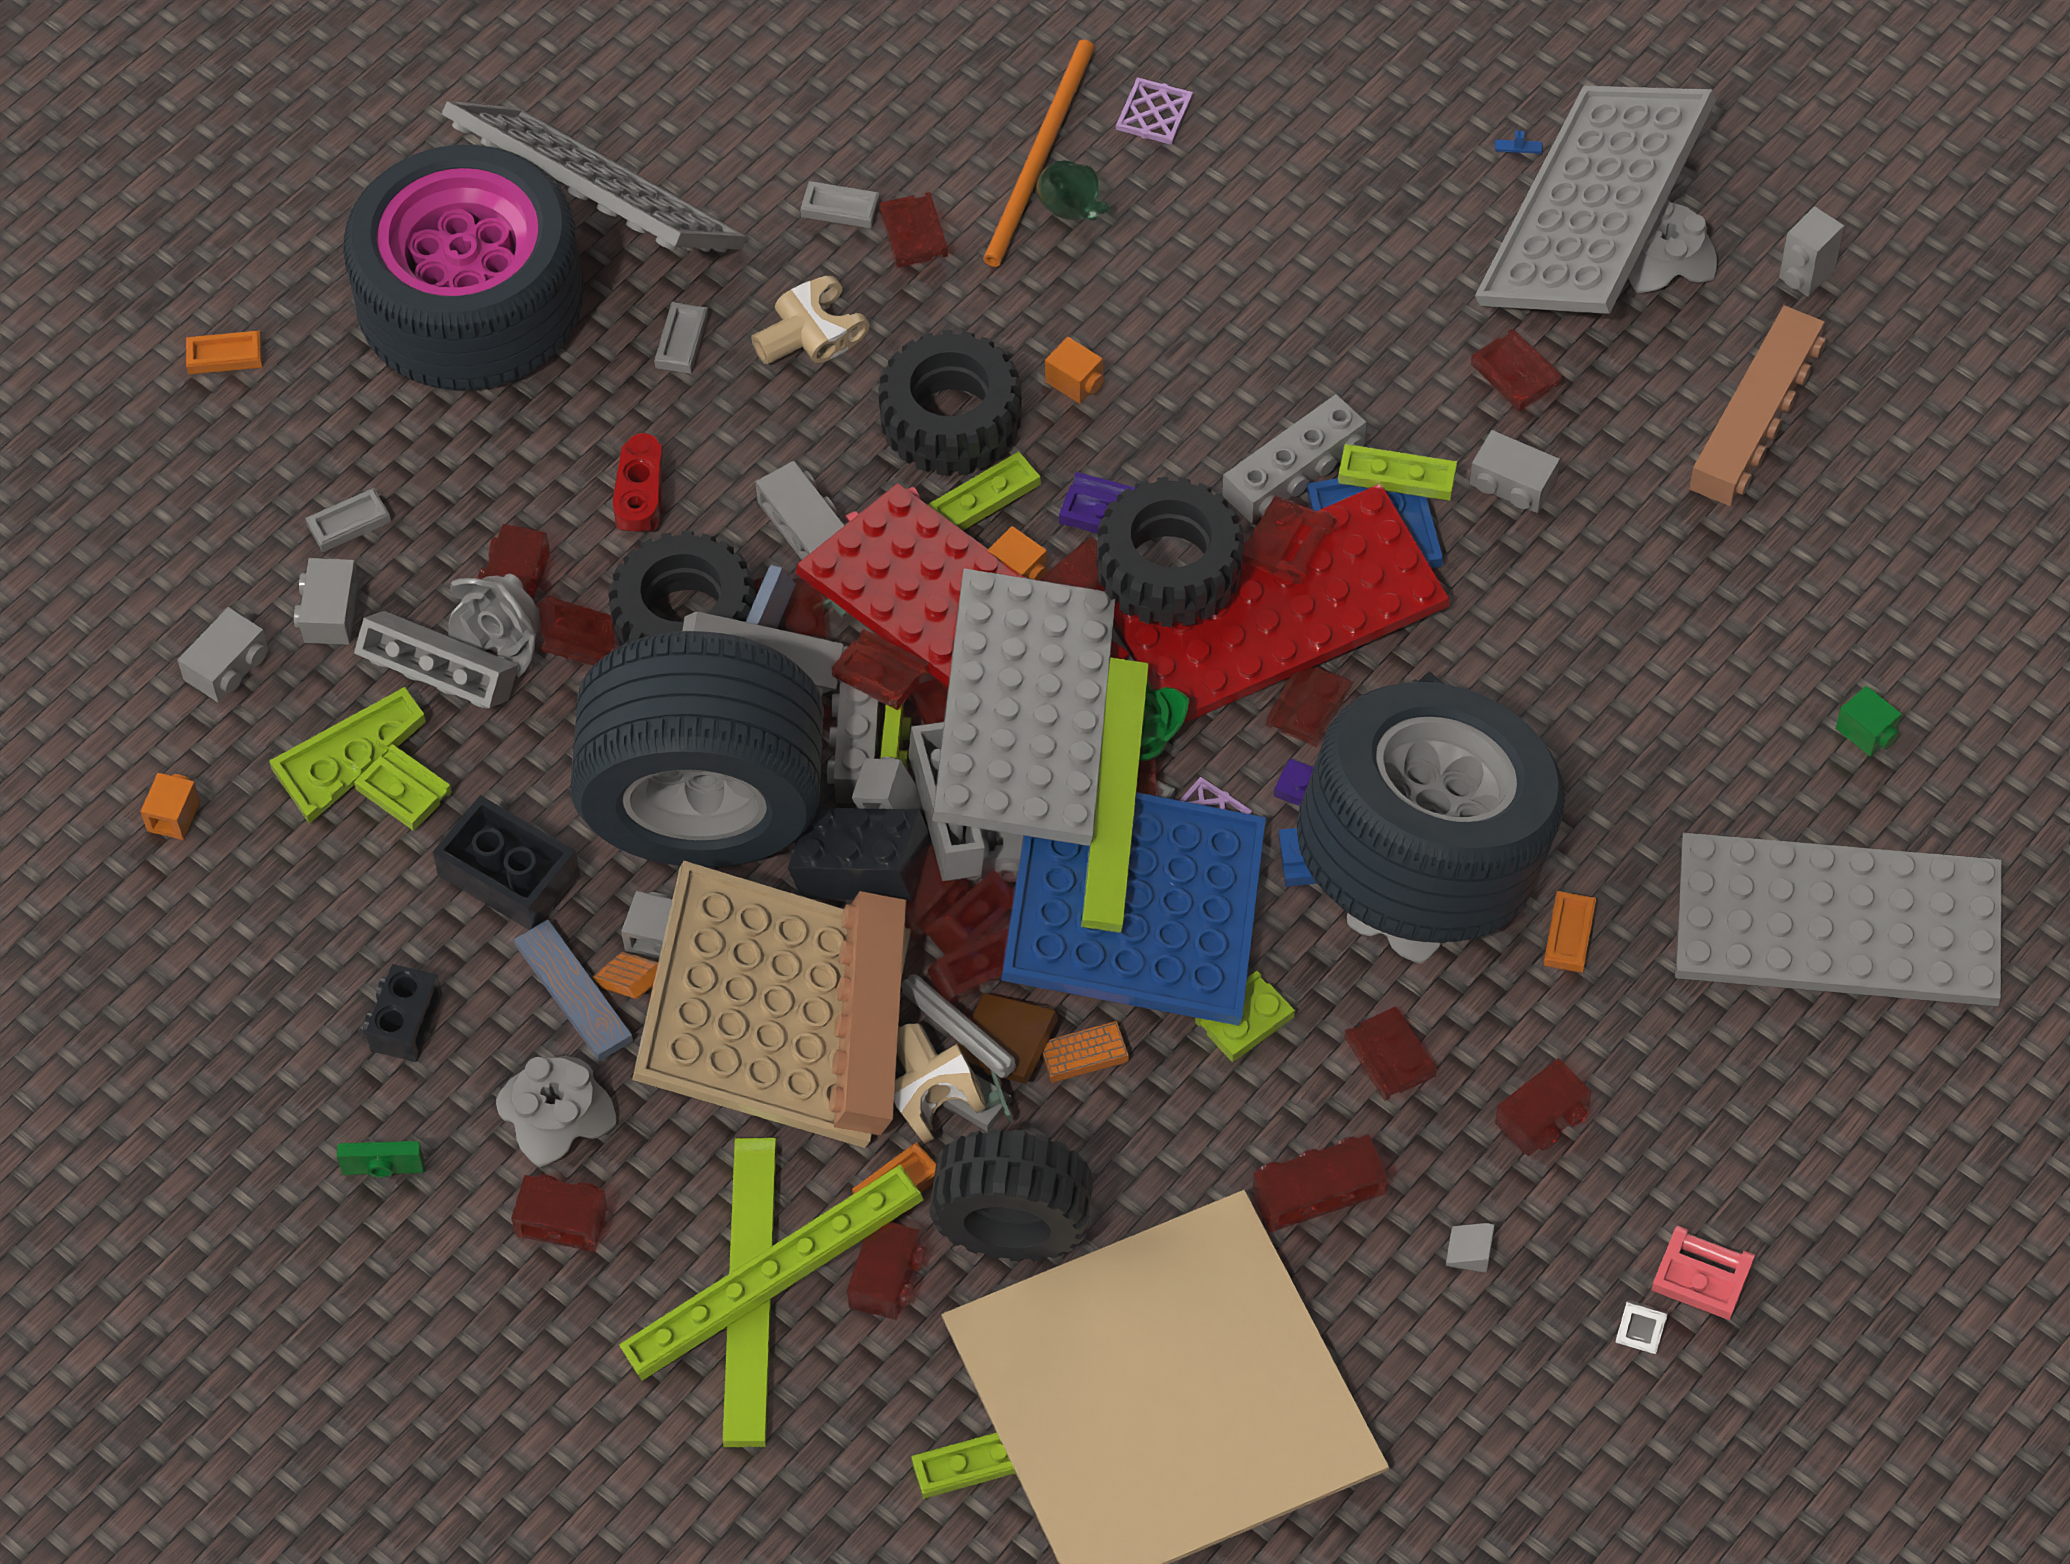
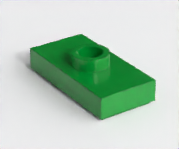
[337,1141,425,1178]

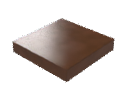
[958,993,1058,1084]

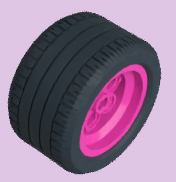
[343,144,584,391]

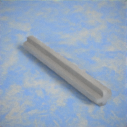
[901,974,1016,1078]

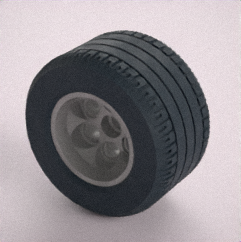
[570,631,824,867]
[1297,682,1565,943]

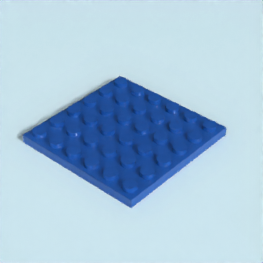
[1001,792,1266,1026]

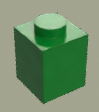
[1835,685,1902,757]

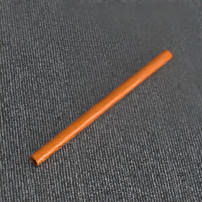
[983,39,1095,267]

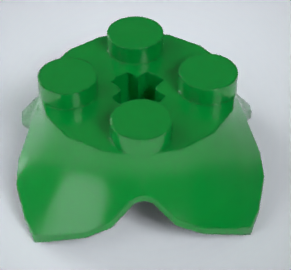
[1139,677,1189,762]

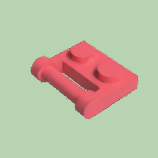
[1651,1225,1756,1320]

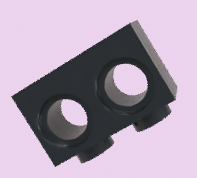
[363,964,443,1062]

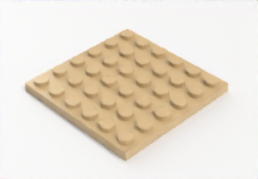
[632,861,911,1148]

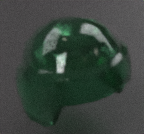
[1037,160,1109,221]

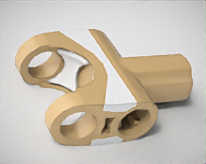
[751,276,870,365]
[894,1023,987,1144]

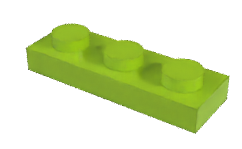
[1338,444,1457,501]
[928,451,1041,530]

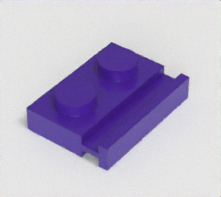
[1059,472,1135,534]

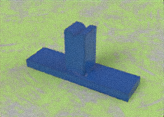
[1495,130,1542,154]

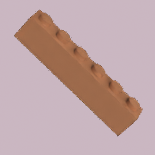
[1689,305,1827,506]
[829,891,906,1135]

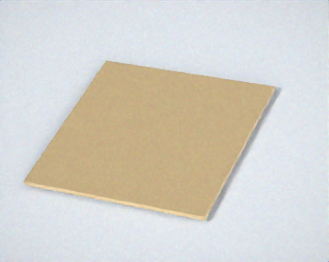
[941,1190,1389,1564]

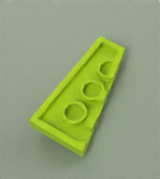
[269,687,426,824]

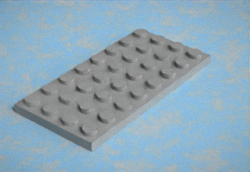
[1475,86,1716,314]
[442,101,747,252]
[932,569,1115,846]
[1675,833,2001,1006]

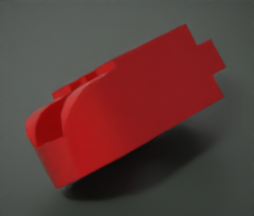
[612,433,663,532]

